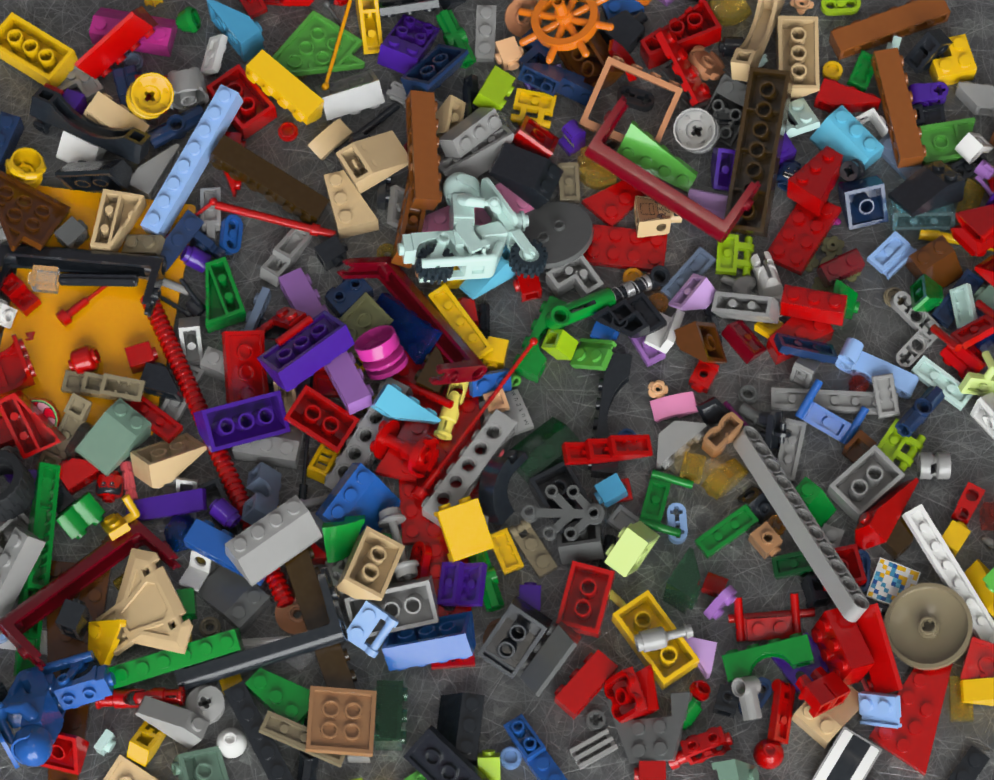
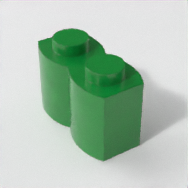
[55,492,105,540]

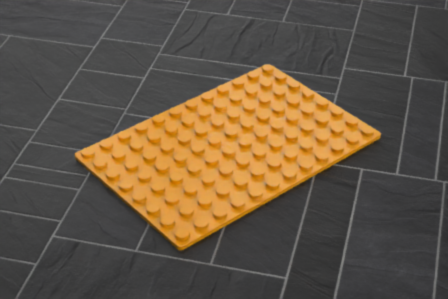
[0,185,196,436]

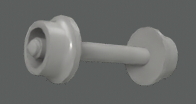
[378,507,419,581]

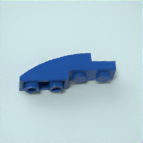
[503,714,567,780]

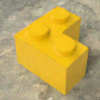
[929,34,977,88]

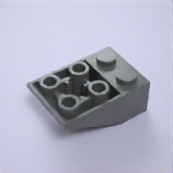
[697,74,747,147]

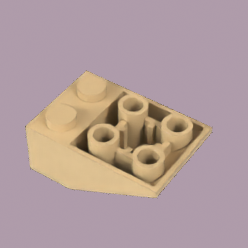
[336,130,408,194]

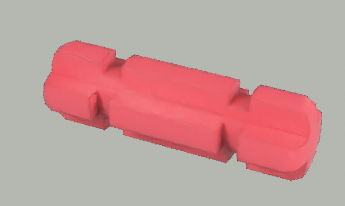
[120,461,138,500]

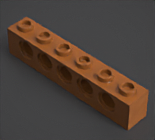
[391,172,426,269]

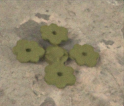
[805,236,861,293]

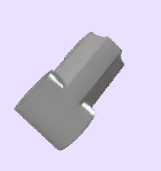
[731,676,762,721]

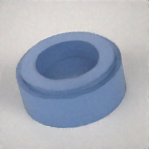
[500,746,522,770]

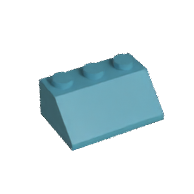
[810,105,884,174]

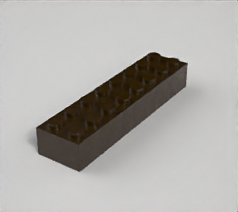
[724,67,794,237]

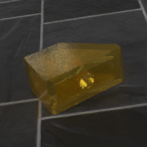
[701,458,749,500]

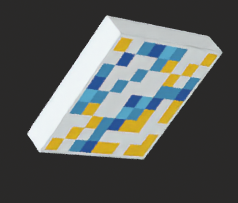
[866,557,921,606]

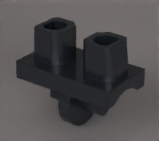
[758,409,792,451]

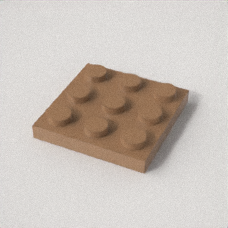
[305,686,377,757]

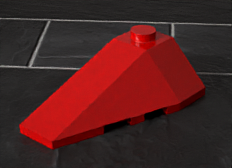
[855,477,919,550]

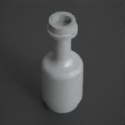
[634,624,694,653]

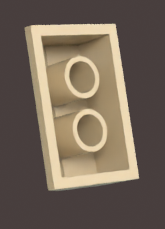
[336,526,405,601]

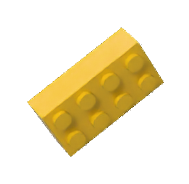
[0,12,78,87]
[611,590,700,690]

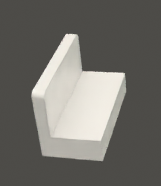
[644,309,685,354]

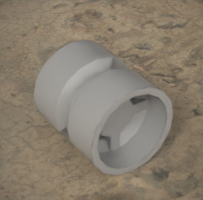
[917,452,951,479]

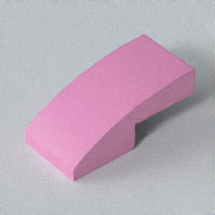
[650,391,698,422]

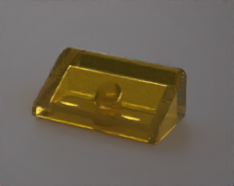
[953,178,985,220]

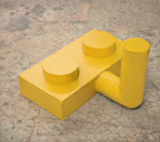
[100,494,140,541]

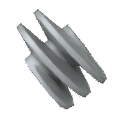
[186,685,226,725]

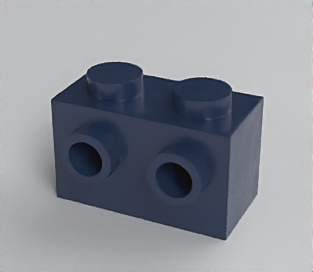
[325,278,374,318]

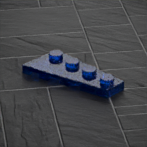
[376,293,443,364]

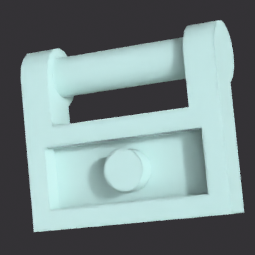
[785,97,820,138]

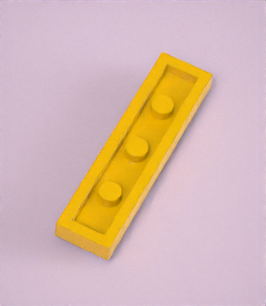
[428,284,493,359]

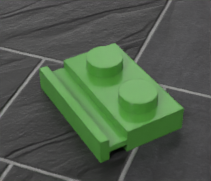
[570,338,617,371]

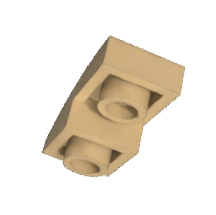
[308,118,353,160]

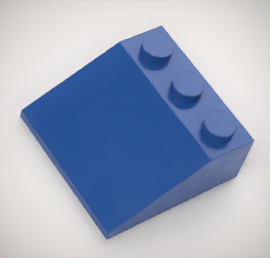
[315,463,401,535]

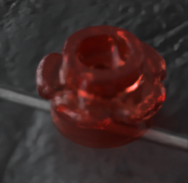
[849,375,869,392]

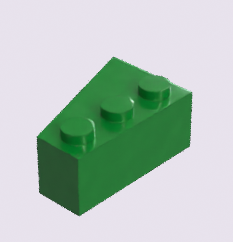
[205,257,246,333]
[245,668,310,725]

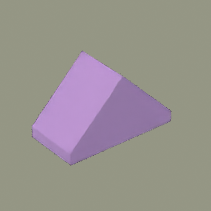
[684,637,717,679]

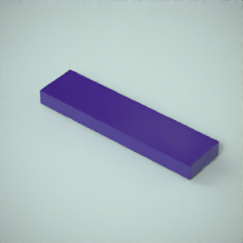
[126,488,207,523]

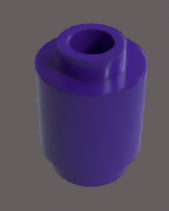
[180,245,212,273]
[209,498,242,530]

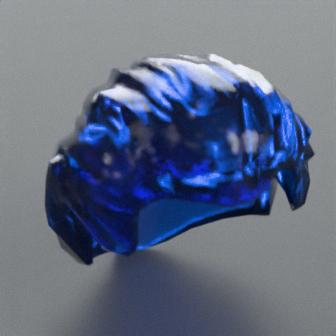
[164,514,195,553]

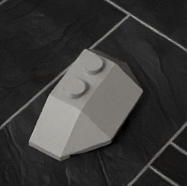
[438,125,514,178]

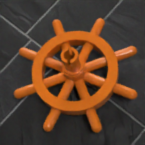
[518,0,614,64]

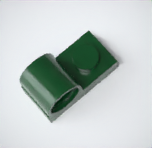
[772,551,814,580]

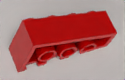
[640,0,722,70]

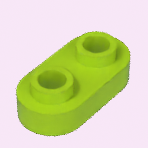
[820,0,861,16]

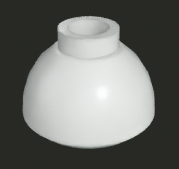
[216,727,247,758]

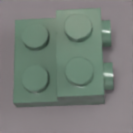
[171,746,229,780]

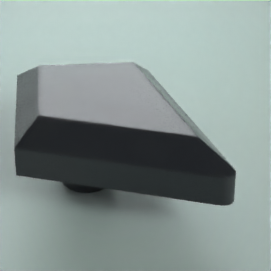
[696,396,731,425]

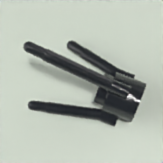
[160,278,206,317]

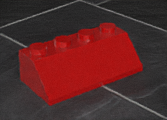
[74,6,158,79]
[856,603,903,693]

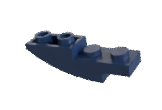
[517,62,601,109]

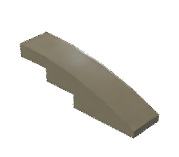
[61,370,146,402]

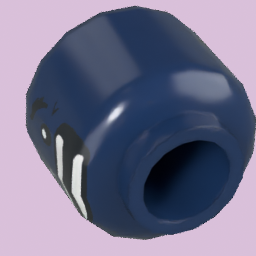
[776,160,802,192]

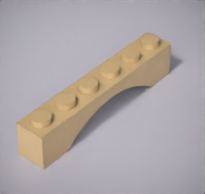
[731,0,785,82]

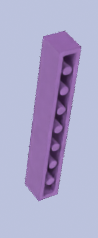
[278,267,374,415]

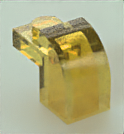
[578,146,617,190]

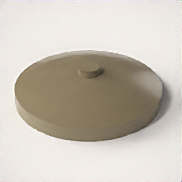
[884,583,973,670]

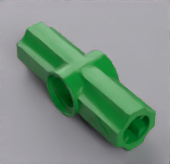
[436,9,476,69]
[469,551,504,612]

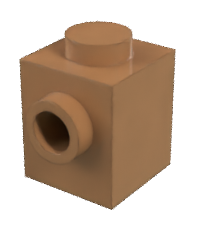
[748,521,783,560]

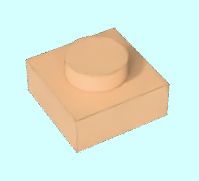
[483,388,510,414]

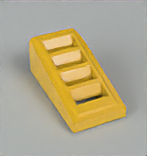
[307,444,344,484]

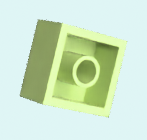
[604,521,660,577]

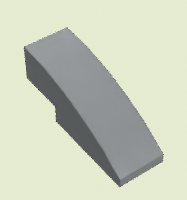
[259,228,313,287]

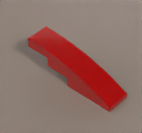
[562,434,653,465]

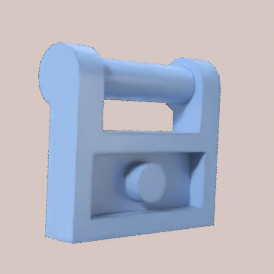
[347,600,399,658]

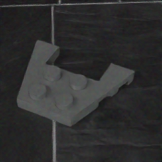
[607,692,692,764]

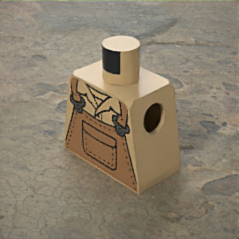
[633,196,682,238]

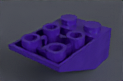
[377,14,440,74]

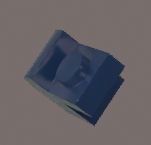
[519,28,549,70]

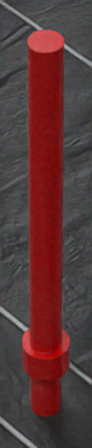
[215,201,336,238]

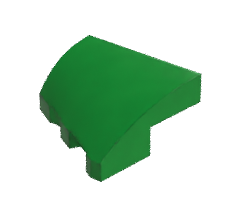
[322,515,365,563]

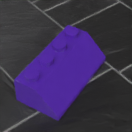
[257,310,355,392]
[193,390,291,453]

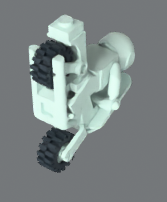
[398,172,548,285]

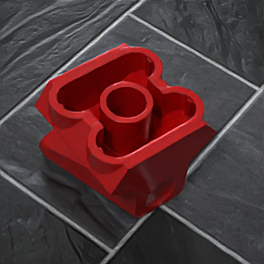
[951,204,994,257]
[604,664,659,723]

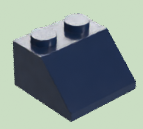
[838,175,889,230]

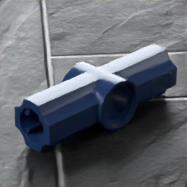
[147,104,205,149]
[895,386,945,437]

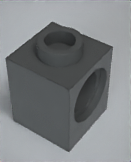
[54,216,89,249]

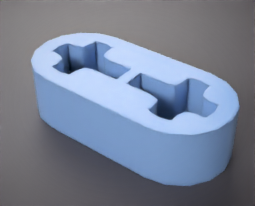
[666,503,688,545]

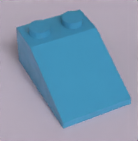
[207,0,265,63]

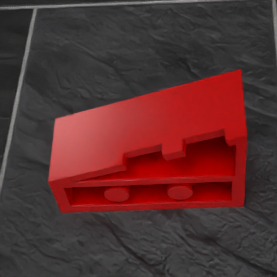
[0,390,67,459]

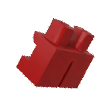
[795,666,851,718]

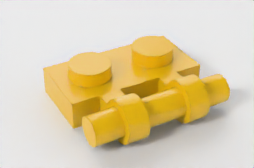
[510,88,557,129]

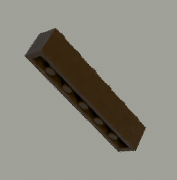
[209,135,330,225]

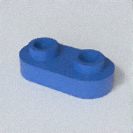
[219,214,243,255]

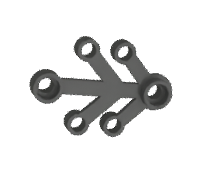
[521,484,605,541]

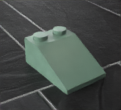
[75,398,152,476]

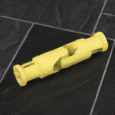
[433,382,469,441]

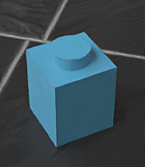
[593,473,629,508]

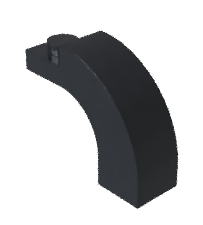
[479,448,528,525]

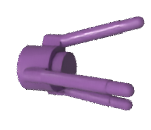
[974,159,994,197]

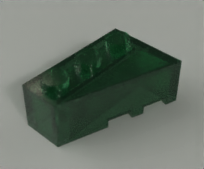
[374,680,408,751]

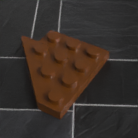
[0,170,71,252]

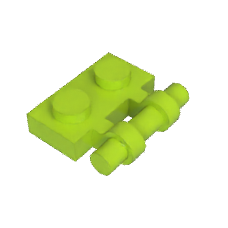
[715,234,754,276]
[877,418,926,473]

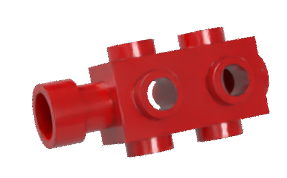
[668,726,734,770]

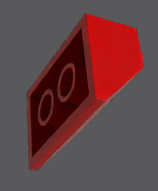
[284,385,360,454]

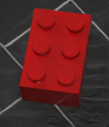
[206,64,277,140]
[556,561,615,638]
[811,608,875,685]

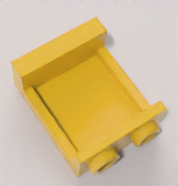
[433,496,494,562]

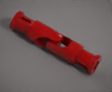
[95,686,186,710]

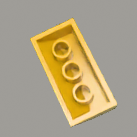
[245,49,324,125]

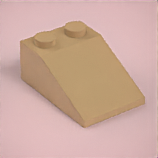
[130,433,207,488]
[791,685,859,749]

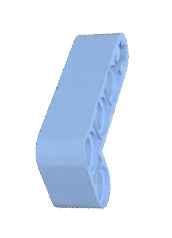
[835,337,919,399]

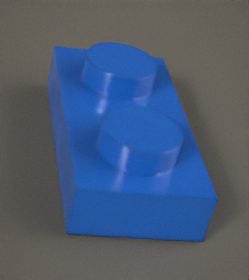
[469,368,512,397]

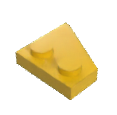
[88,619,127,665]

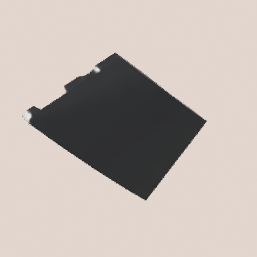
[592,291,667,338]

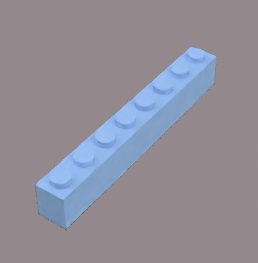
[140,84,243,237]

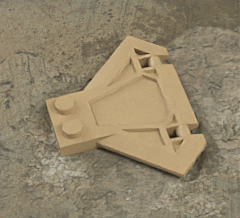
[96,548,193,656]

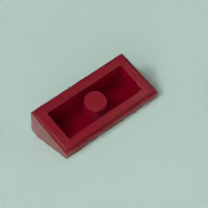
[721,320,767,364]

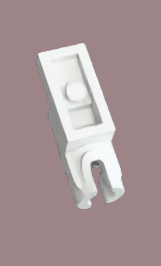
[751,251,783,317]

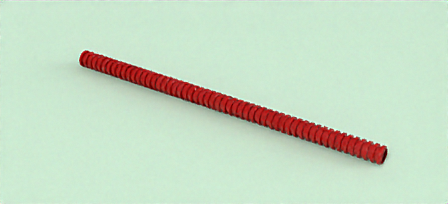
[140,295,295,608]

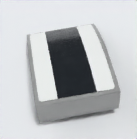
[812,726,882,780]

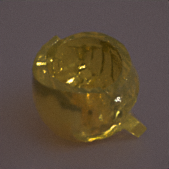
[708,0,752,27]

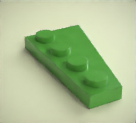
[617,120,698,192]

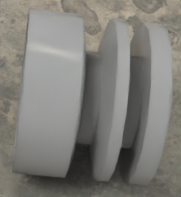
[673,108,720,154]

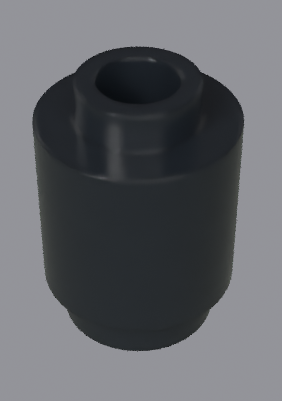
[718,37,745,57]

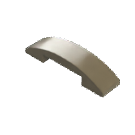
[35,393,92,470]

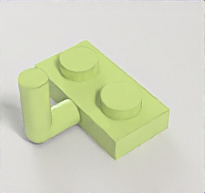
[958,351,994,396]

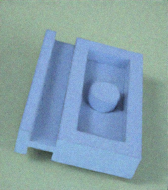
[866,231,917,280]
[858,691,902,729]

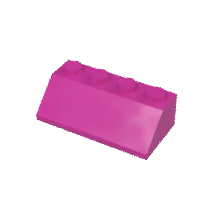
[89,7,178,57]

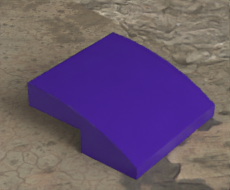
[437,561,487,607]

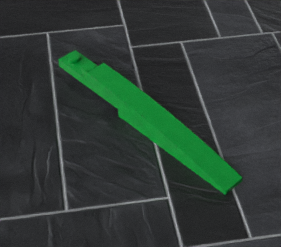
[13,462,61,677]

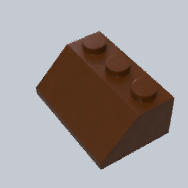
[557,26,625,90]

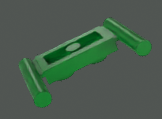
[639,469,694,537]

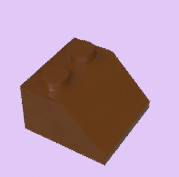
[905,235,963,289]
[674,321,727,364]

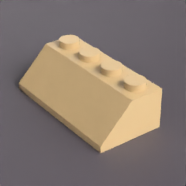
[775,16,820,99]

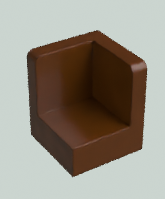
[841,430,877,464]

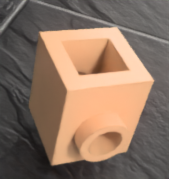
[494,36,524,71]

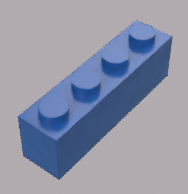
[183,518,267,586]

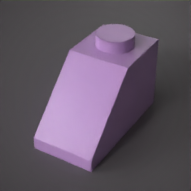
[668,273,716,311]

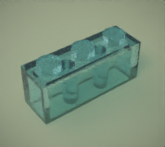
[889,200,956,230]

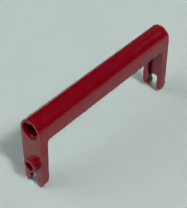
[584,96,761,243]
[337,256,487,385]
[0,519,181,671]

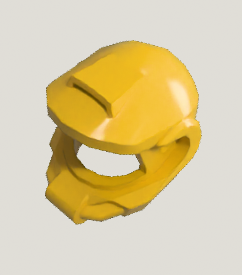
[5,147,47,189]

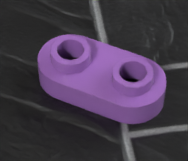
[703,585,737,620]

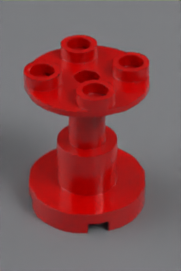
[370,419,440,478]

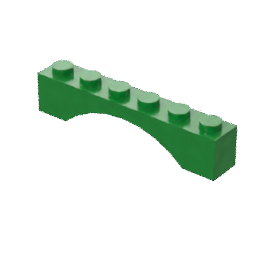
[109,628,245,689]

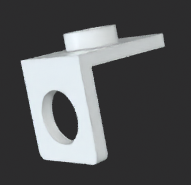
[855,108,888,138]
[179,550,212,591]

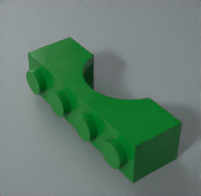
[513,295,573,384]
[722,633,814,682]

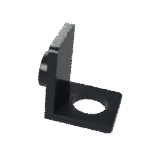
[737,486,777,525]

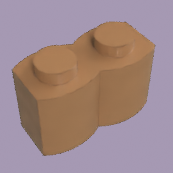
[701,412,743,458]

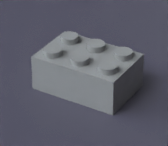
[826,445,905,523]

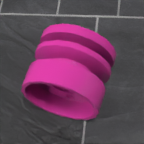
[354,325,408,380]

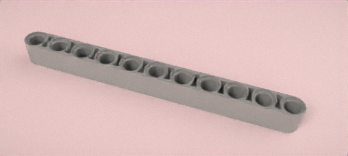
[733,426,869,622]

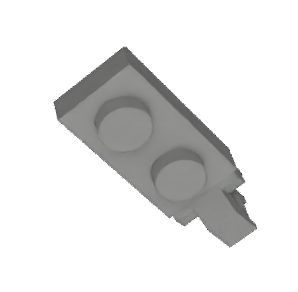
[200,187,222,243]

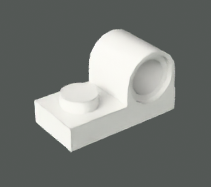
[955,132,994,164]

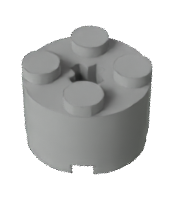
[167,67,209,113]

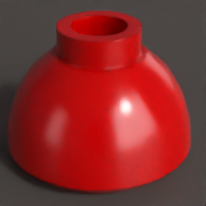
[753,739,784,769]

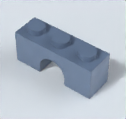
[241,461,282,525]

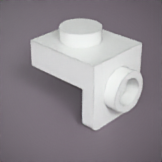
[0,299,17,329]

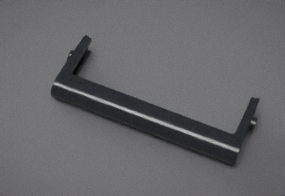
[0,242,167,317]
[172,568,348,691]

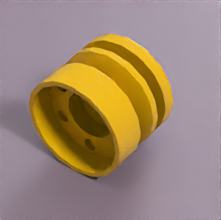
[126,72,174,120]

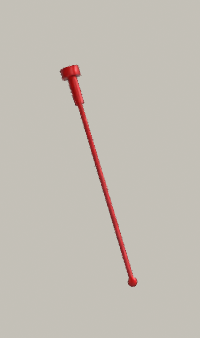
[55,197,217,327]
[411,337,538,503]

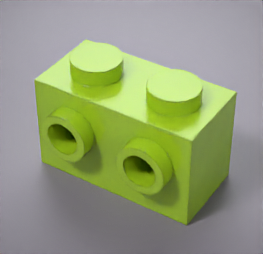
[472,65,515,111]

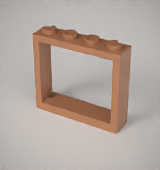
[579,55,683,144]

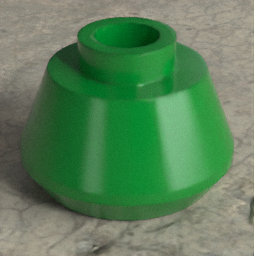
[176,6,201,33]

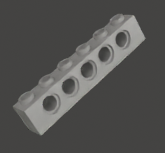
[324,377,413,492]
[421,409,517,528]

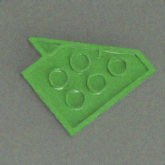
[272,10,365,77]

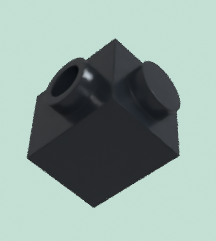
[314,235,348,271]

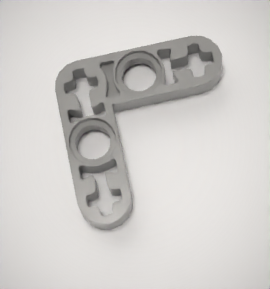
[890,291,940,369]

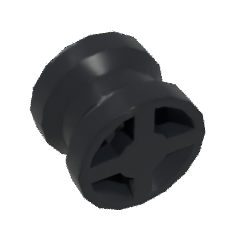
[840,159,865,181]

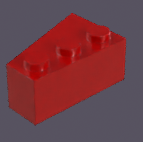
[787,146,843,216]
[766,317,834,365]

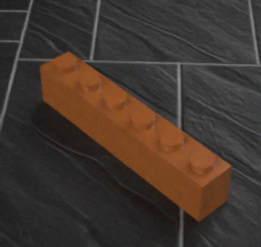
[829,0,951,61]
[871,48,926,168]
[405,90,442,210]

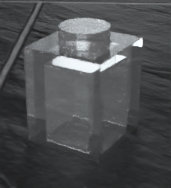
[28,265,61,294]

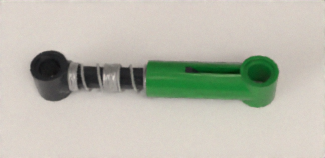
[545,265,670,330]

